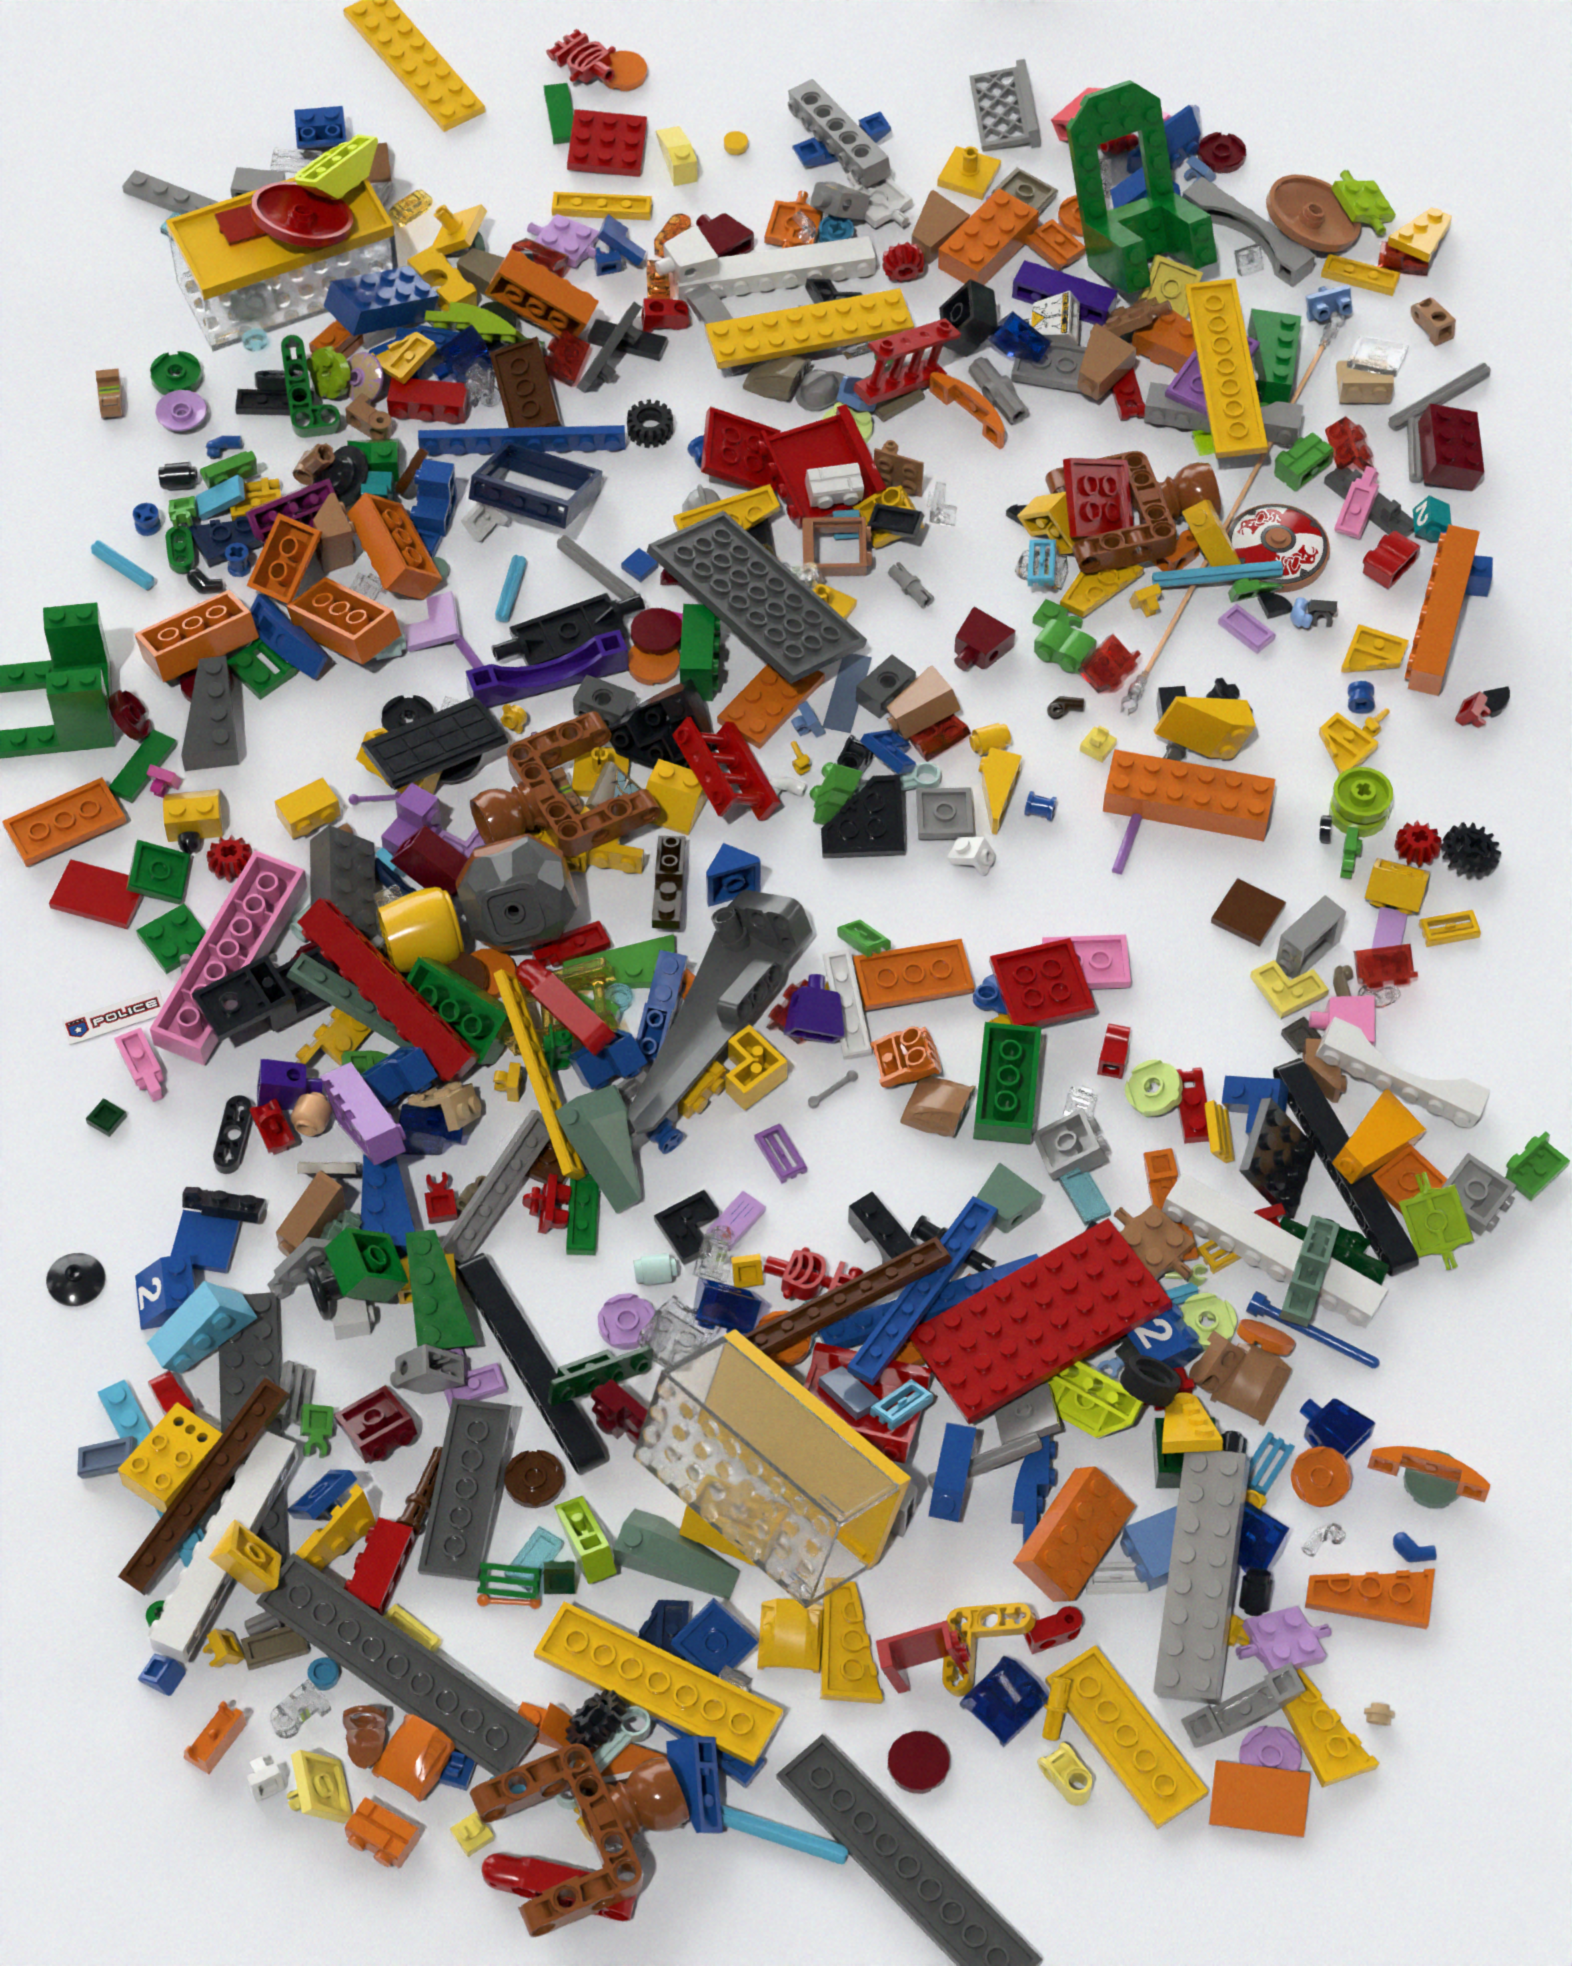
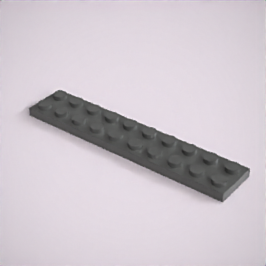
[219,1292,287,1568]
[255,1553,539,1777]
[776,1734,1043,1966]

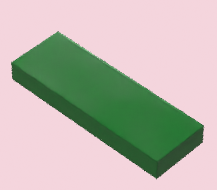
[543,83,574,144]
[108,729,177,803]
[566,1174,599,1255]

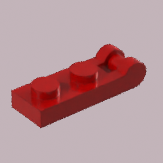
[1111,367,1145,420]
[1176,1067,1209,1144]

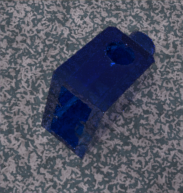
[432,324,494,383]
[398,1104,463,1155]
[1299,1398,1376,1460]

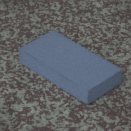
[818,1366,880,1420]
[77,1436,137,1479]

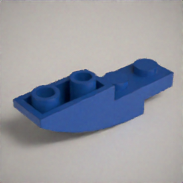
[249,594,328,679]
[636,950,688,1063]
[1011,1434,1055,1546]

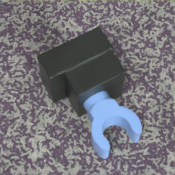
[1097,1334,1141,1378]

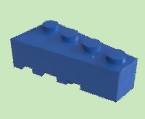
[360,1153,415,1259]

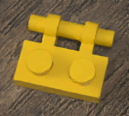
[230,477,281,521]

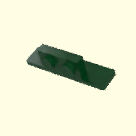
[1280,1216,1389,1286]
[548,1345,654,1406]

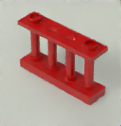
[853,318,961,406]
[672,717,781,821]

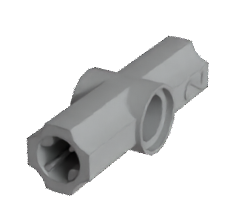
[968,357,1028,425]

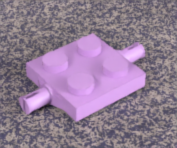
[527,214,606,268]
[1236,1606,1331,1673]

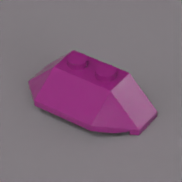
[245,478,337,544]

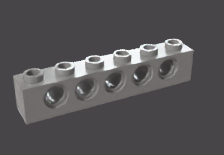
[787,79,891,188]

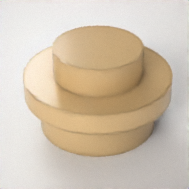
[1364,1703,1395,1726]

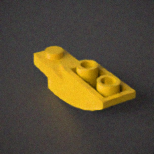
[541,837,644,874]

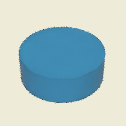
[307,1657,339,1691]

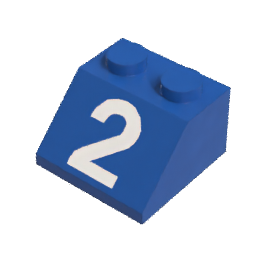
[135,1253,196,1330]
[1127,1303,1203,1368]

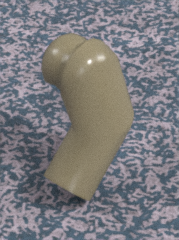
[1333,965,1353,997]
[456,1176,486,1211]

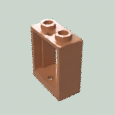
[802,517,872,577]

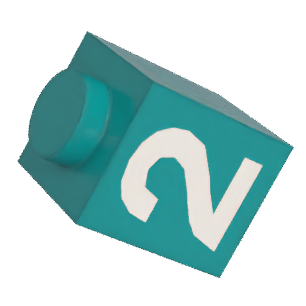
[1412,495,1452,542]

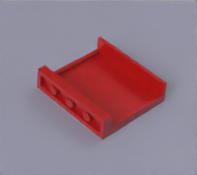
[757,404,887,529]
[803,1342,931,1464]

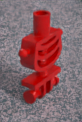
[546,29,616,82]
[763,1247,864,1301]

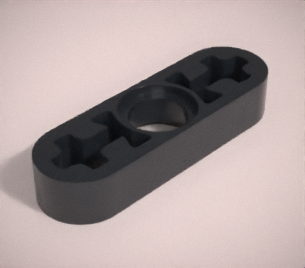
[213,1095,252,1174]

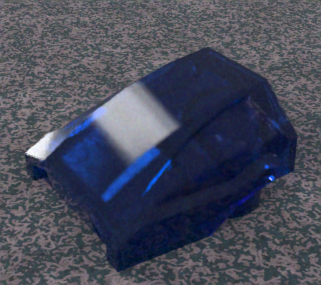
[959,1656,1048,1747]

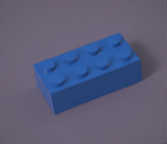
[323,266,439,336]

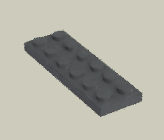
[418,1398,513,1582]

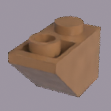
[1302,1038,1346,1103]

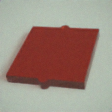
[214,204,269,246]

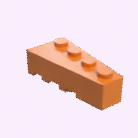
[1132,310,1195,373]

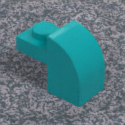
[361,471,395,501]

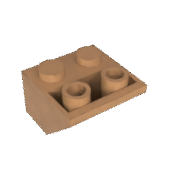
[313,493,356,573]

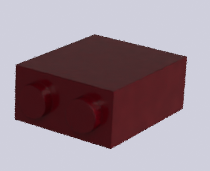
[390,825,468,898]

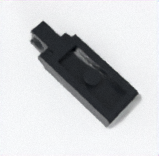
[182,1187,266,1223]

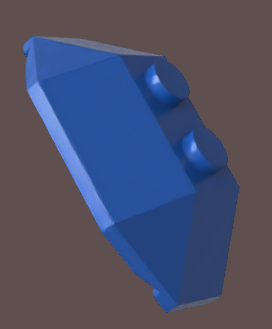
[1126,105,1200,174]

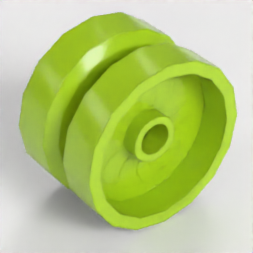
[1329,766,1393,838]

